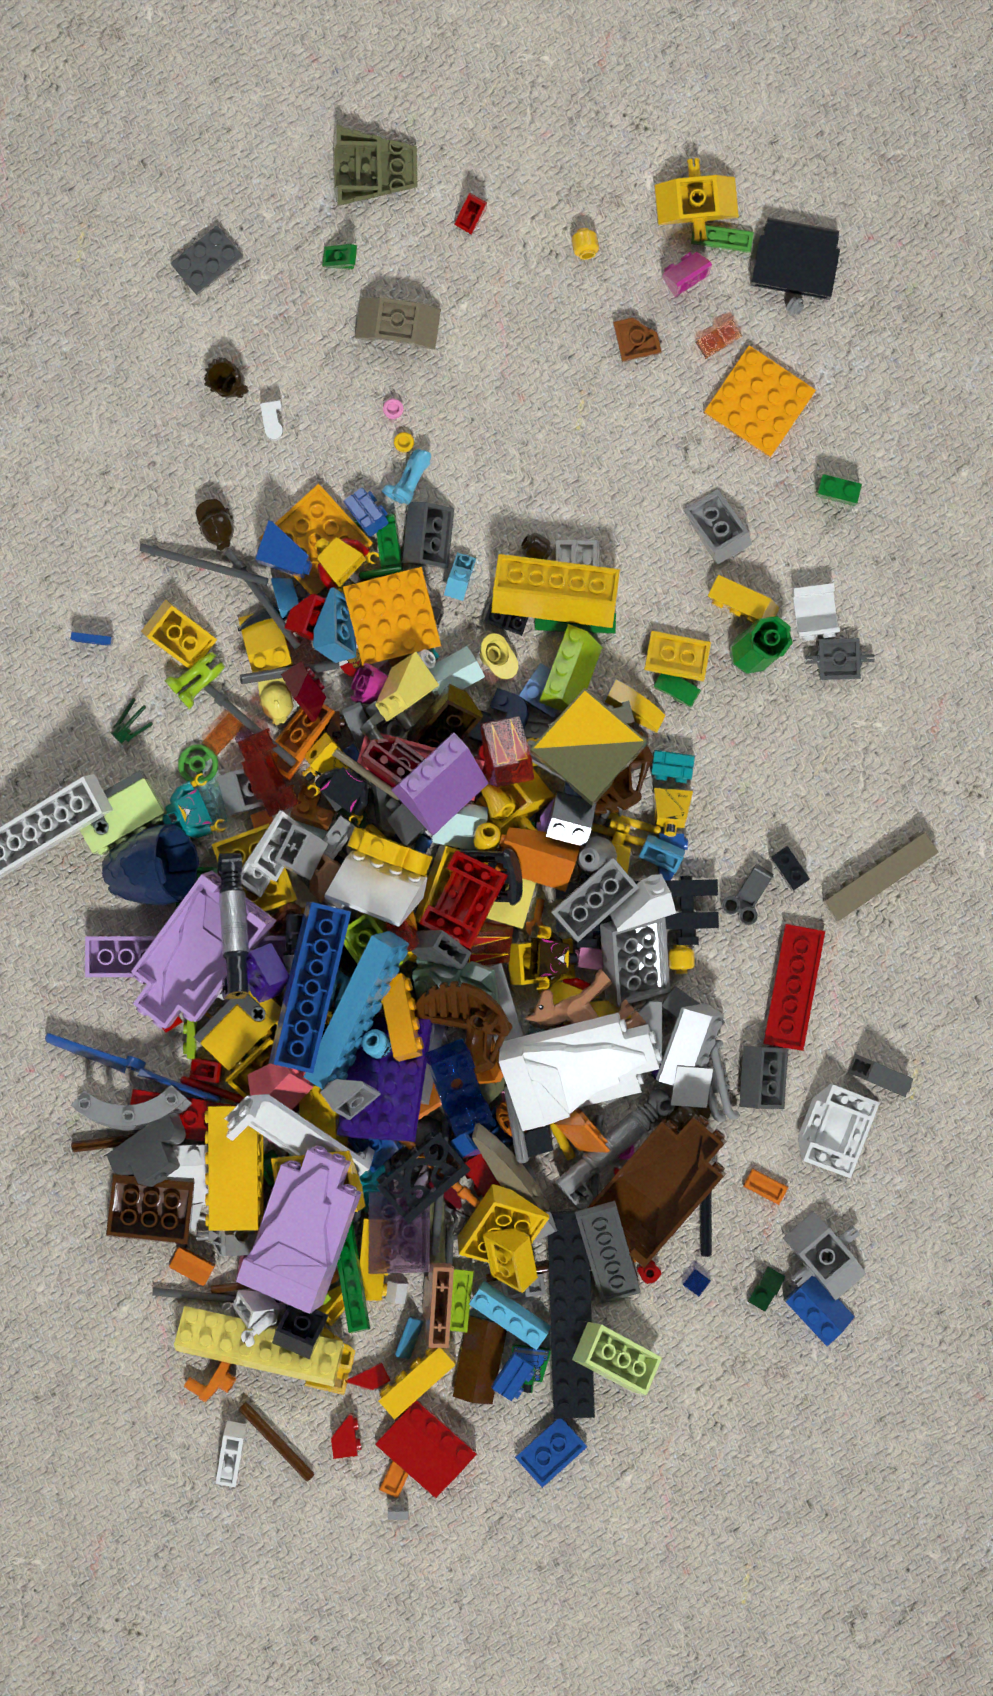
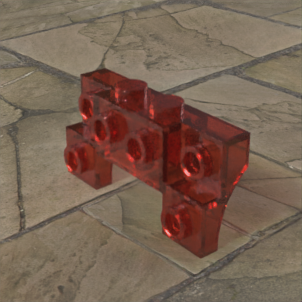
[237,728,301,817]

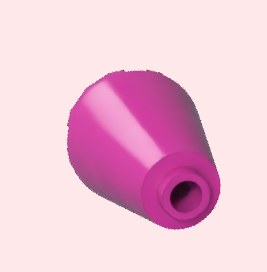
[350,663,388,704]

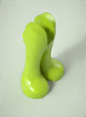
[164,652,225,709]

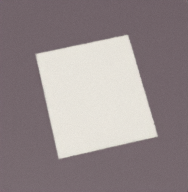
[671,1066,713,1108]

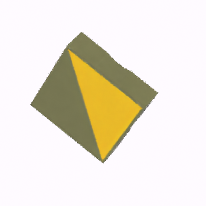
[530,688,647,806]

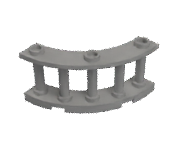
[71,1085,192,1131]

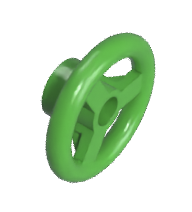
[178,744,218,783]

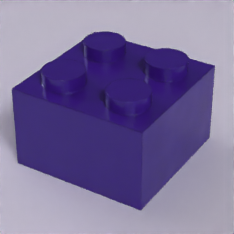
[246,943,289,1003]

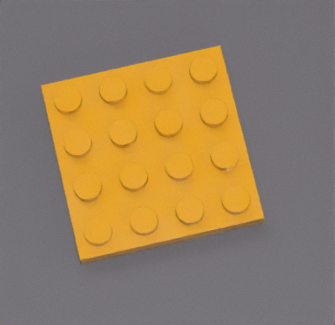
[704,345,816,458]
[259,483,373,595]
[343,567,442,666]

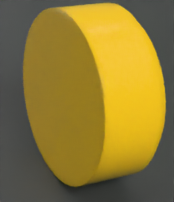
[394,432,414,453]

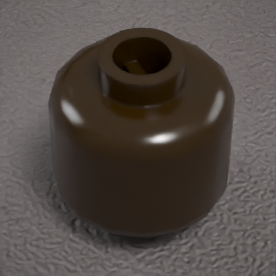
[520,533,552,560]

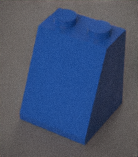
[255,520,313,578]

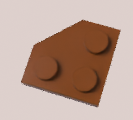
[613,318,662,362]

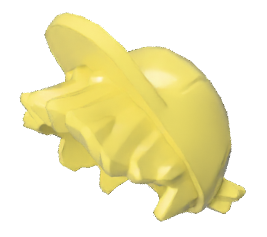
[258,678,294,725]

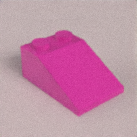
[662,252,712,297]

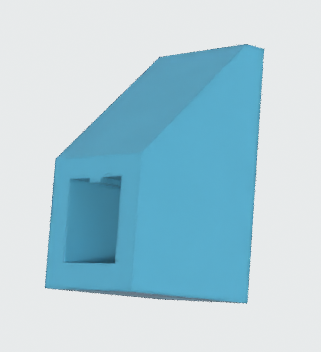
[444,553,477,601]

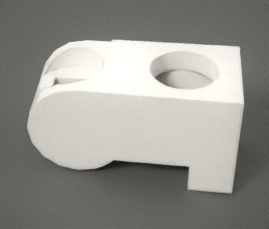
[260,400,283,441]

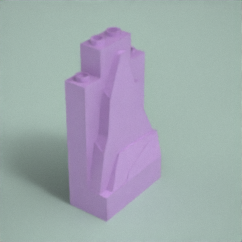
[131,871,276,1029]
[236,1146,362,1314]

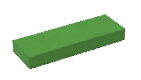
[691,225,754,253]

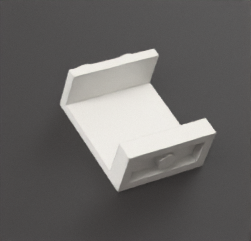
[792,583,840,641]

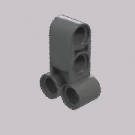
[721,864,774,926]

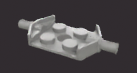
[197,1230,259,1256]

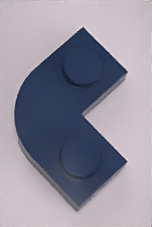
[490,688,529,739]

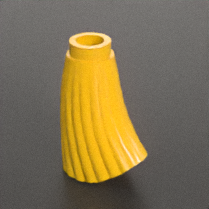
[481,778,515,820]

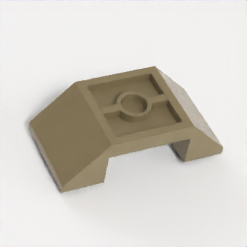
[355,297,441,350]

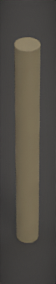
[332,748,401,802]

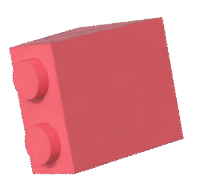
[247,1064,313,1110]

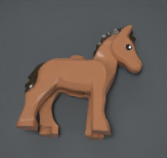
[525,969,646,1031]

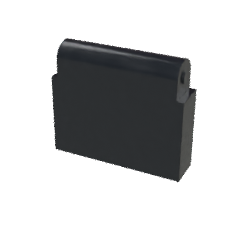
[750,217,840,300]

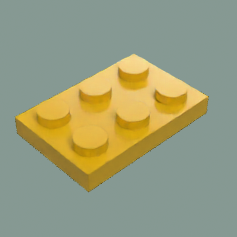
[644,631,711,682]

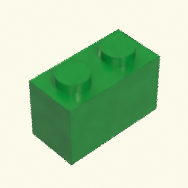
[816,474,862,506]

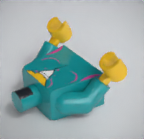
[163,773,226,838]

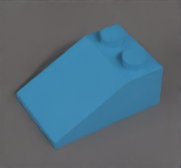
[313,587,356,663]

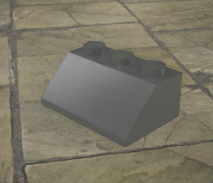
[402,502,455,568]
[739,1046,788,1109]

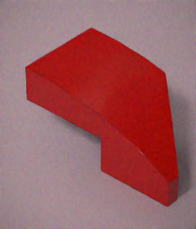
[345,1362,391,1390]

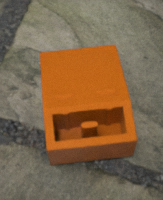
[554,1108,610,1153]

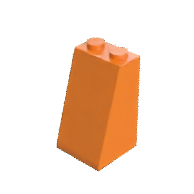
[495,827,580,892]

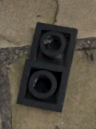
[481,602,529,636]

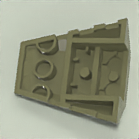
[333,124,418,206]

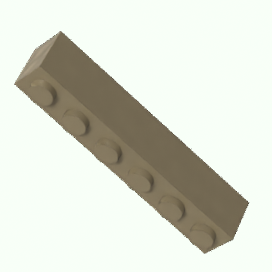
[823,831,939,921]

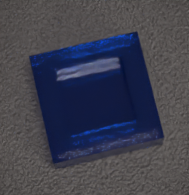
[682,1268,711,1297]

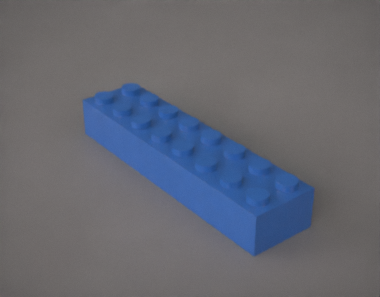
[269,902,351,1073]

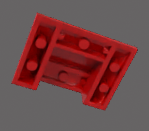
[419,850,508,949]

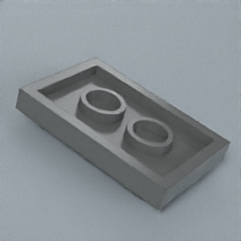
[170,225,243,296]

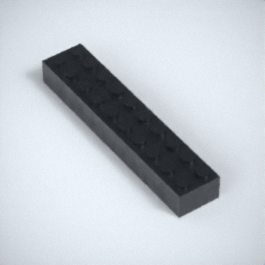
[548,1211,595,1419]

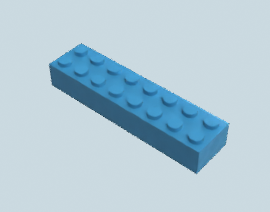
[304,931,409,1090]

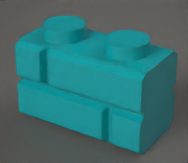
[651,750,695,783]

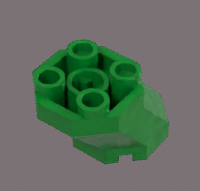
[730,616,793,674]

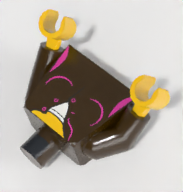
[530,926,578,990]

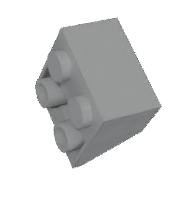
[274,824,328,880]

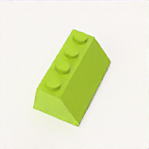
[539,624,603,711]

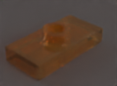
[202,712,244,756]

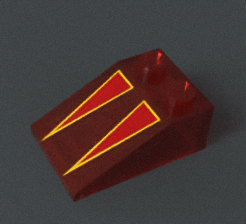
[480,716,534,787]
[462,922,514,965]

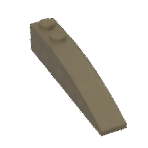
[472,1123,549,1212]

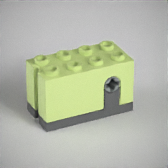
[80,770,167,855]

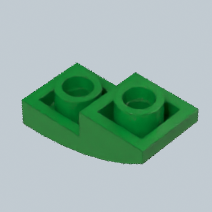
[654,673,701,708]

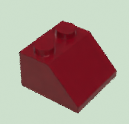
[281,661,326,722]

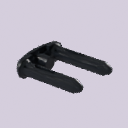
[459,848,523,906]

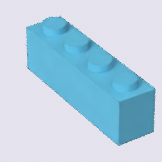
[469,1281,551,1350]

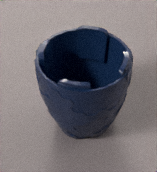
[102,824,200,905]

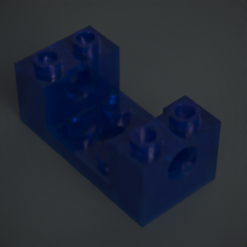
[424,1039,494,1136]

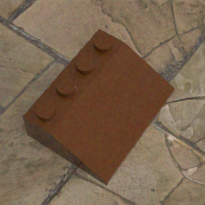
[106,1174,195,1245]

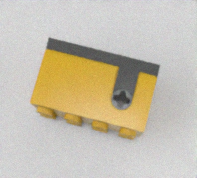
[194,984,282,1071]

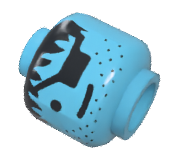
[362,1029,392,1058]

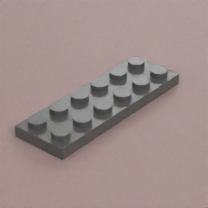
[575,1201,641,1304]

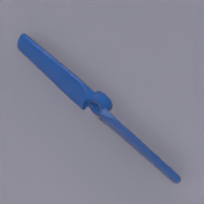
[45,1033,221,1103]

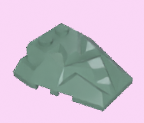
[412,957,500,1005]

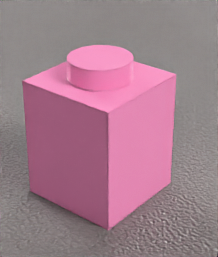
[575,948,603,970]

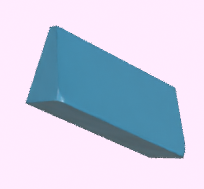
[271,578,299,618]
[639,835,685,873]
[395,1316,423,1359]

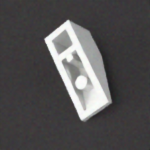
[216,1421,247,1487]

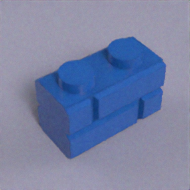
[344,488,389,537]
[491,1352,535,1401]

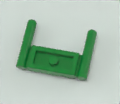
[353,513,403,580]

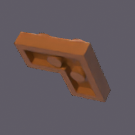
[290,785,335,831]

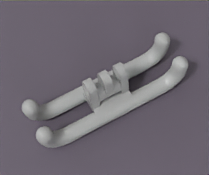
[705,1040,740,1122]

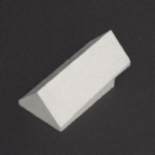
[240,810,305,897]

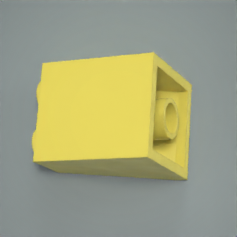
[375,652,439,721]
[487,878,536,929]

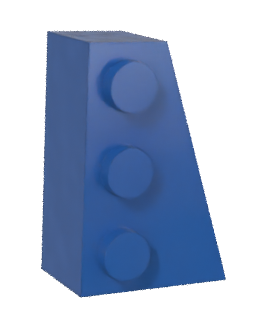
[450,1106,514,1159]

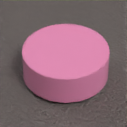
[383,398,403,420]

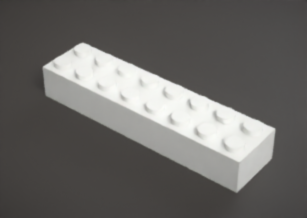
[0,774,113,878]

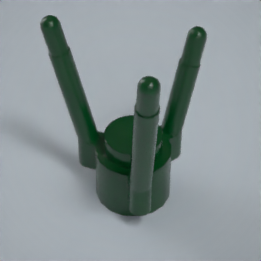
[110,698,153,744]

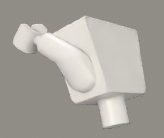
[222,1290,286,1347]

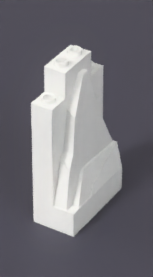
[499,1013,662,1131]

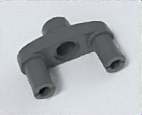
[360,700,415,741]

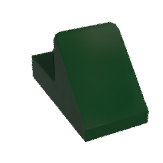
[747,1266,785,1312]

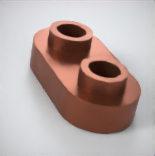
[269,903,301,935]

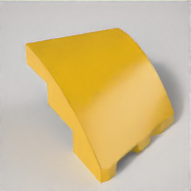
[304,1326,355,1395]

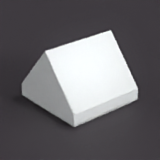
[385,1281,408,1304]

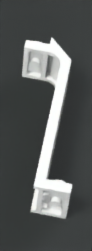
[224,1094,375,1177]

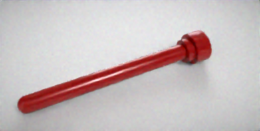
[180,1076,244,1103]

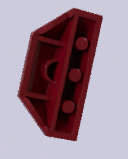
[361,737,425,788]

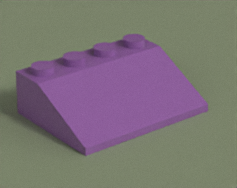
[392,733,488,836]

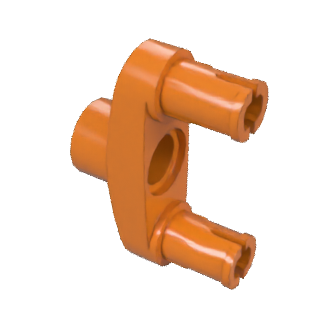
[184,1361,237,1403]

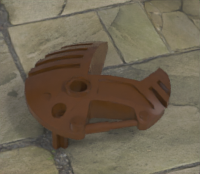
[594,732,653,814]
[415,981,513,1073]

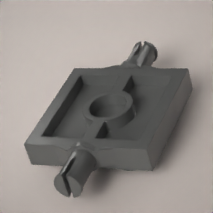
[805,638,875,680]

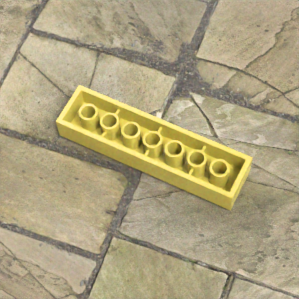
[174,1306,344,1387]

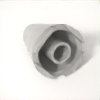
[577,836,617,876]

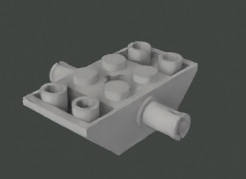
[783,1212,866,1300]

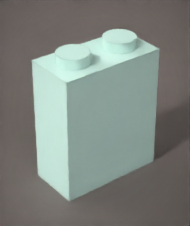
[429,646,485,696]
[428,803,488,850]

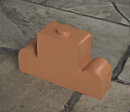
[422,1263,454,1348]

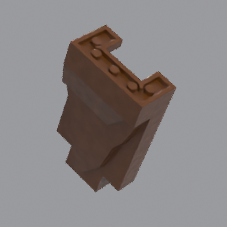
[586,1114,727,1268]

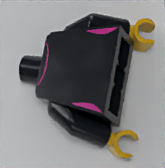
[308,762,369,825]

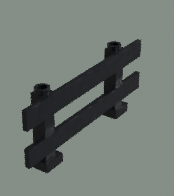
[555,876,719,948]

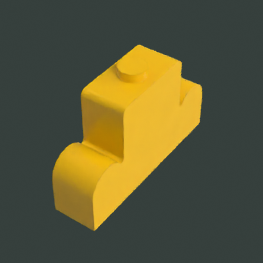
[347,826,432,876]

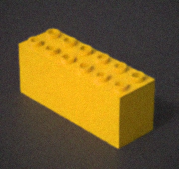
[492,554,620,628]
[205,1106,264,1231]

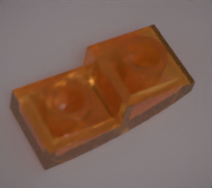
[695,319,743,359]

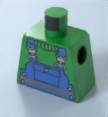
[512,1344,551,1393]

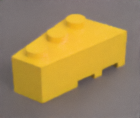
[708,575,780,623]

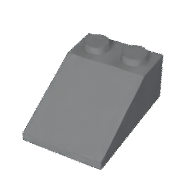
[684,490,752,565]

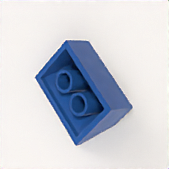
[783,1276,855,1347]

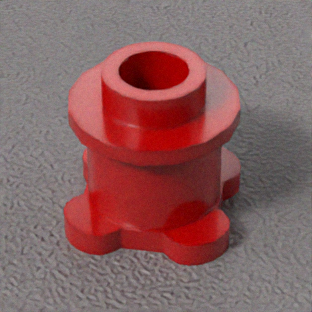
[637,1260,661,1284]

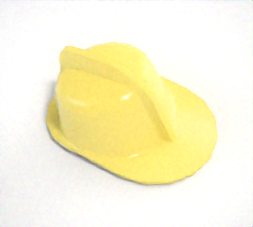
[479,633,518,679]

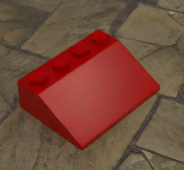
[375,1400,477,1498]

